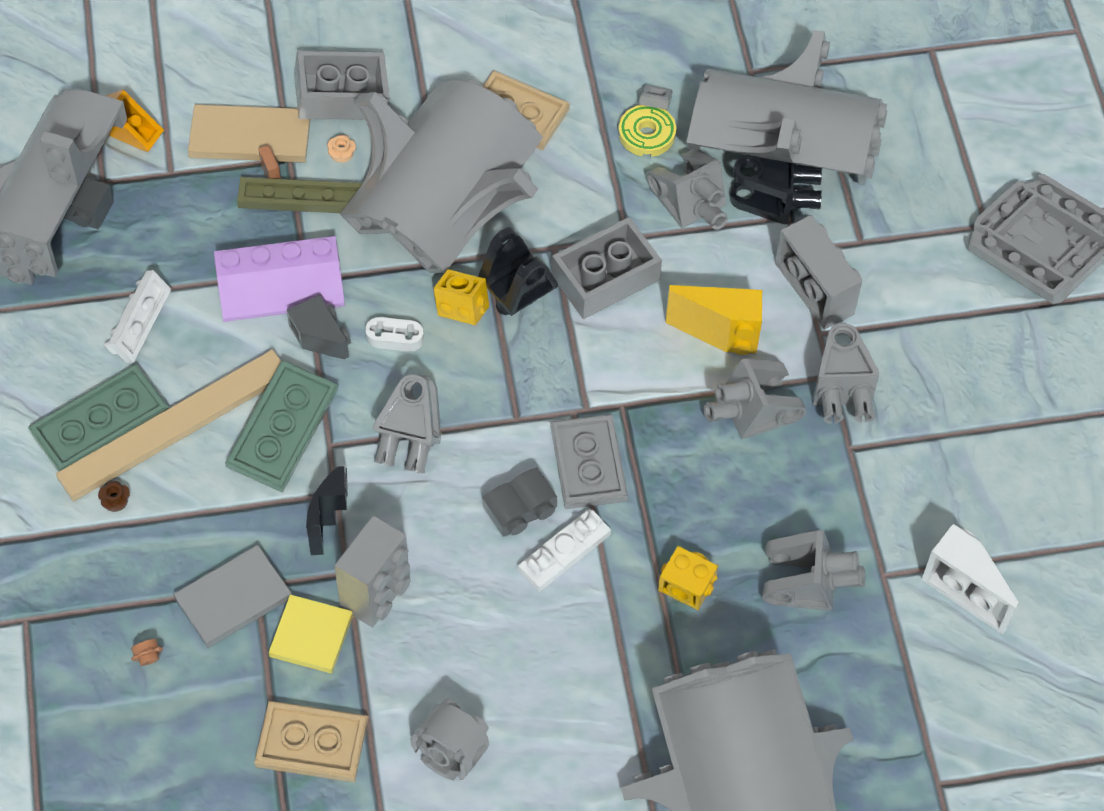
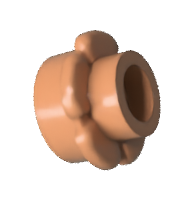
[131,639,163,666]

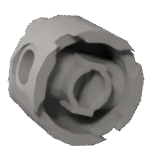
[410,699,489,781]

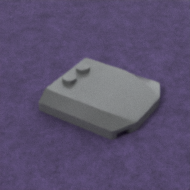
[969,174,1104,304]

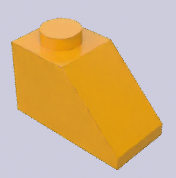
[106,89,164,152]

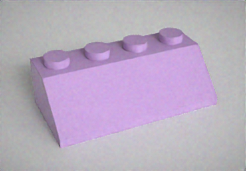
[214,236,345,322]

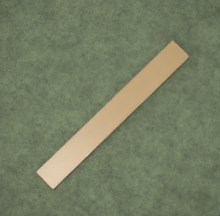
[56,349,281,502]

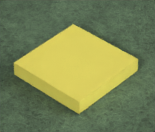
[269,595,353,674]

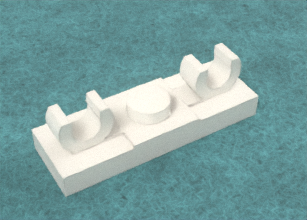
[104,270,171,363]
[518,509,611,592]

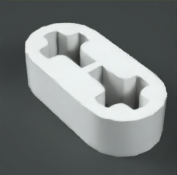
[365,317,424,352]

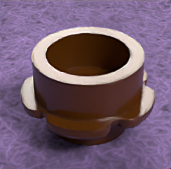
[98,481,130,512]

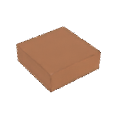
[258,145,281,179]

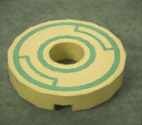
[618,105,677,157]

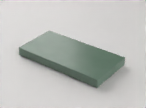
[225,360,339,493]
[28,364,169,472]

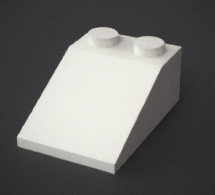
[921,524,1019,635]

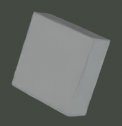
[639,85,673,110]

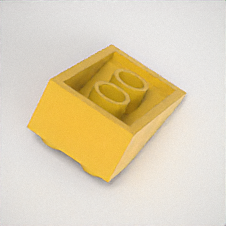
[666,285,762,355]

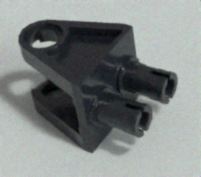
[730,155,822,224]
[478,227,558,316]

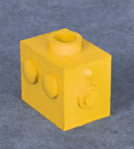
[434,269,489,326]
[658,546,718,611]

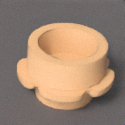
[327,135,356,162]

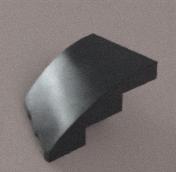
[306,466,348,555]

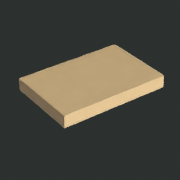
[483,70,570,150]
[254,701,368,783]

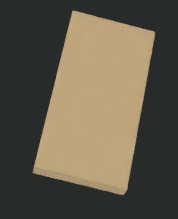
[188,104,311,163]

